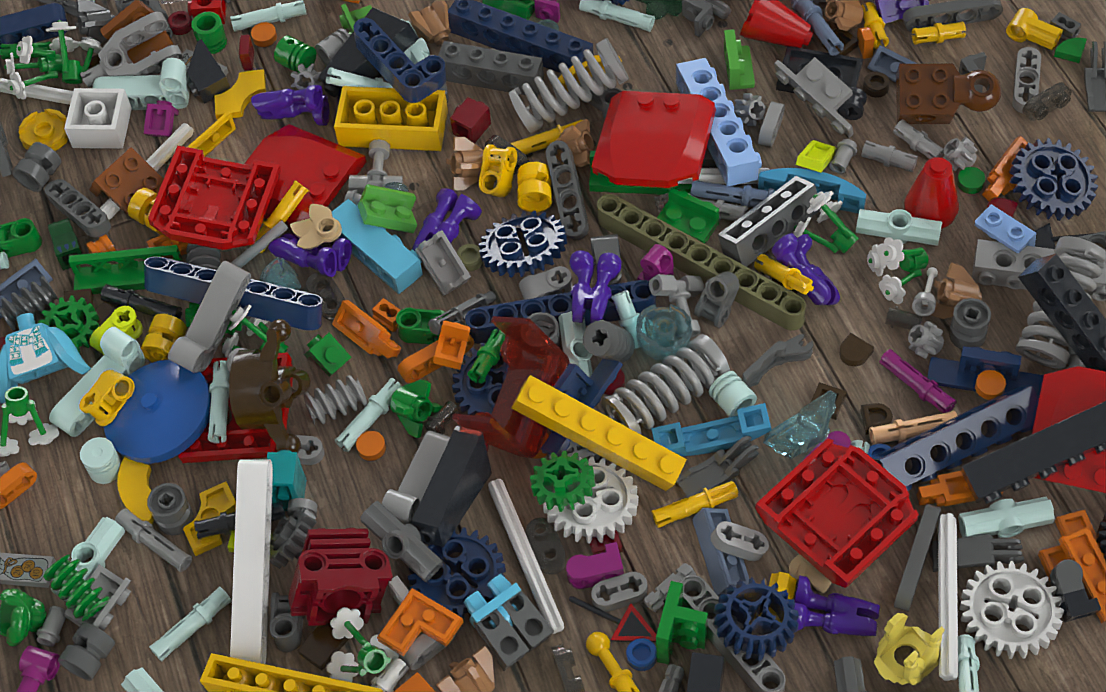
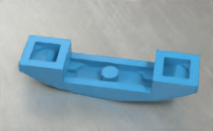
[758,168,867,214]
[651,403,772,456]

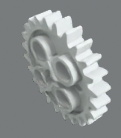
[543,456,639,544]
[959,561,1064,659]

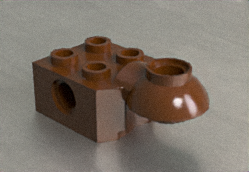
[896,63,1002,124]

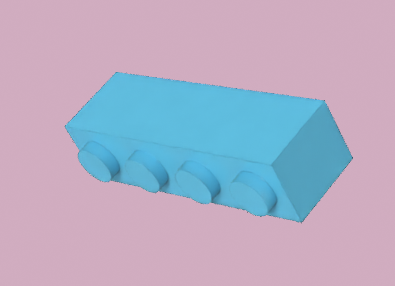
[329,199,423,294]

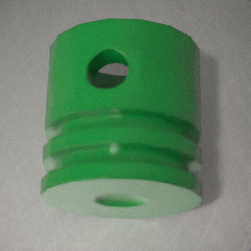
[192,12,227,54]
[274,35,317,73]

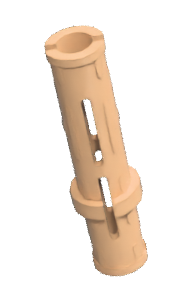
[869,410,957,445]

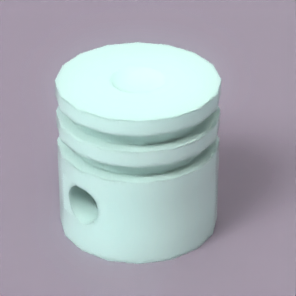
[708,371,757,417]
[80,437,122,484]

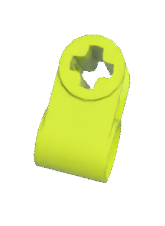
[89,306,143,355]

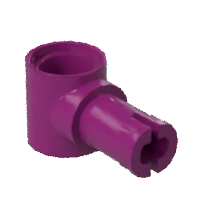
[16,646,60,692]

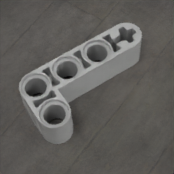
[168,261,251,373]
[382,431,450,525]

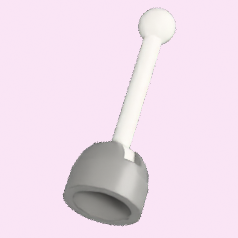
[912,267,938,316]

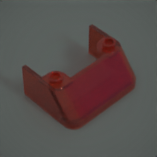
[452,316,570,458]

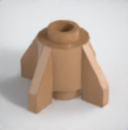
[408,0,451,45]
[823,0,863,31]
[555,119,597,167]
[446,137,484,190]
[931,262,982,319]
[436,646,495,692]

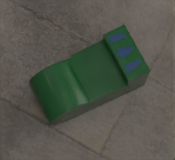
[48,218,83,271]

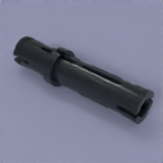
[101,284,182,319]
[194,501,286,540]

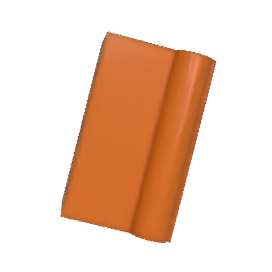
[372,298,400,332]

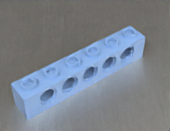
[676,58,762,187]

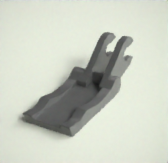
[1084,41,1106,112]
[742,334,813,389]
[676,436,759,497]
[930,535,1024,572]

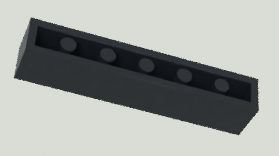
[961,401,1106,504]

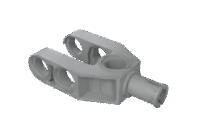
[80,12,183,88]

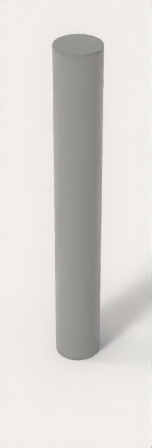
[231,220,289,268]

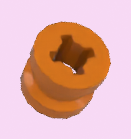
[85,234,116,254]

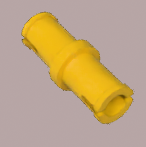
[861,2,889,49]
[911,21,966,45]

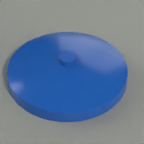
[103,360,211,464]

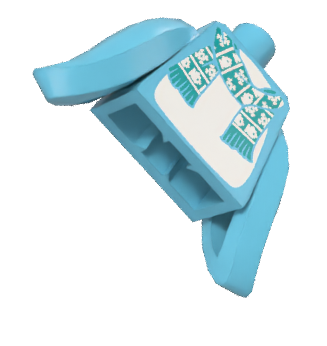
[0,313,91,403]

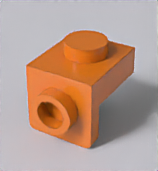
[433,321,471,370]

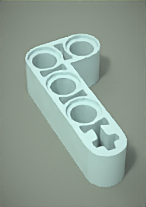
[92,58,191,110]
[49,327,145,437]

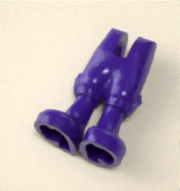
[251,85,330,126]
[412,188,482,252]
[269,233,352,277]
[772,233,840,305]
[569,250,622,323]
[794,575,880,636]

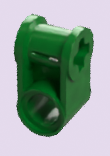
[0,218,43,258]
[396,307,449,345]

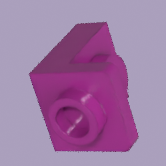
[534,0,560,23]
[143,100,179,138]

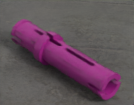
[879,349,957,413]

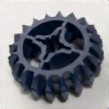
[714,577,799,661]

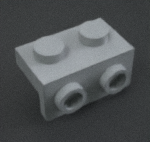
[63,564,131,631]

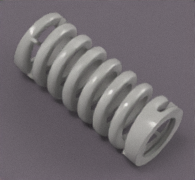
[509,38,629,133]
[1016,236,1106,369]
[601,334,730,434]

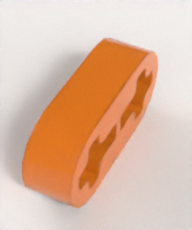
[0,462,37,509]

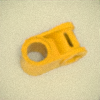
[479,144,517,198]
[79,370,135,426]

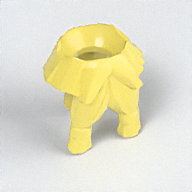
[874,613,945,686]

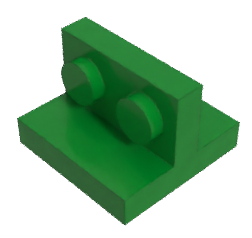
[656,581,708,665]

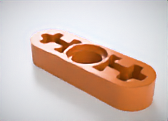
[397,334,474,383]

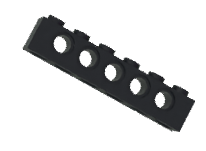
[1018,254,1106,372]

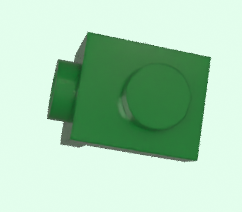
[304,332,351,377]

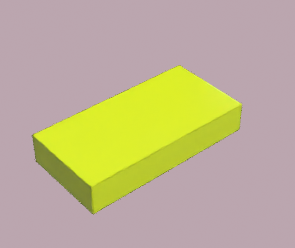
[796,140,837,173]

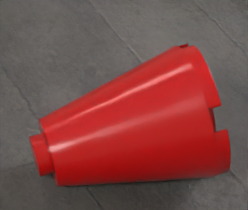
[740,0,814,48]
[904,157,959,229]

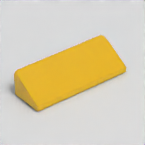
[188,111,236,157]

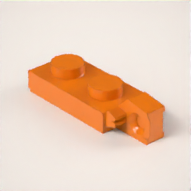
[982,136,1028,202]
[332,300,402,359]
[916,471,1004,507]

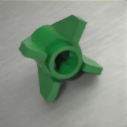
[390,380,445,438]

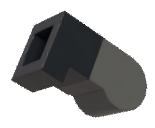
[1050,559,1101,622]

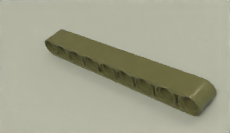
[597,194,806,331]

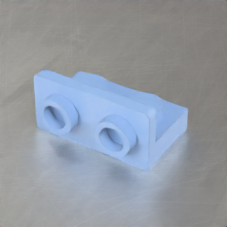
[975,204,1036,253]

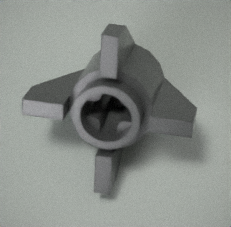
[75,0,115,50]

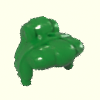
[0,588,47,647]

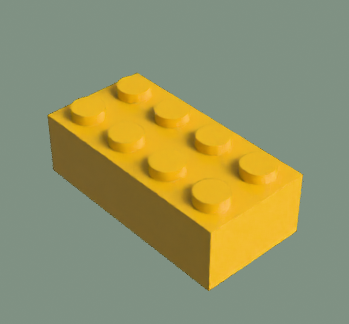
[334,86,448,151]

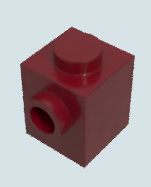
[450,97,491,144]

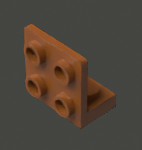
[100,0,173,64]
[89,147,164,218]

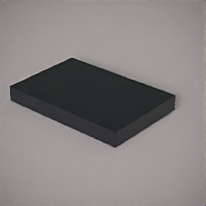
[776,46,863,93]

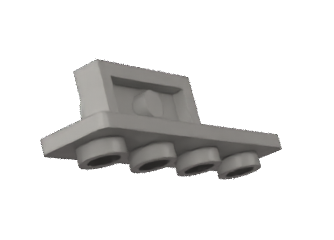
[774,57,854,138]

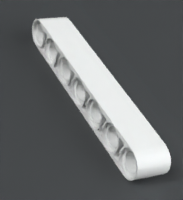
[230,459,273,664]

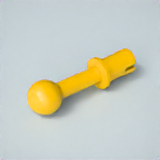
[586,632,640,692]

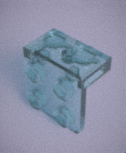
[763,390,836,459]

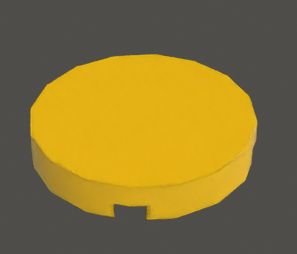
[19,109,68,151]

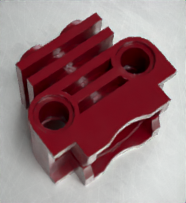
[288,528,393,626]

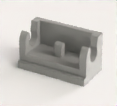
[415,230,471,296]

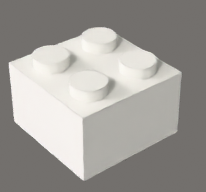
[64,88,132,149]

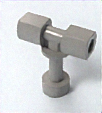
[349,139,404,194]
[649,274,704,339]

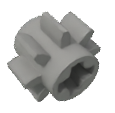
[291,64,322,90]
[734,93,767,126]
[943,137,977,171]
[908,321,944,359]

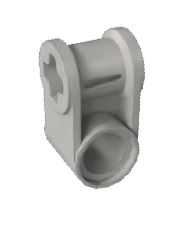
[519,266,573,300]

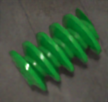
[43,554,110,621]

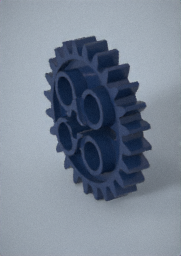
[1009,138,1098,221]
[479,211,568,278]
[452,343,544,428]
[408,527,506,621]

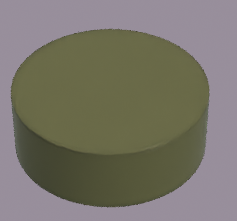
[456,244,483,271]

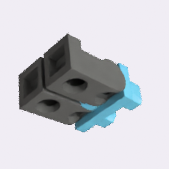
[464,574,554,671]

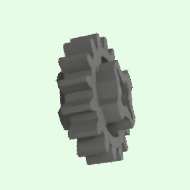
[270,507,317,569]

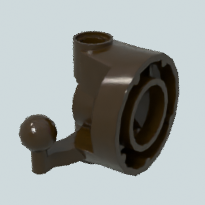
[229,319,311,454]

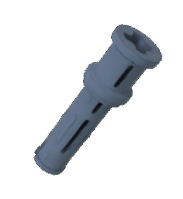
[791,0,844,55]
[690,180,774,207]

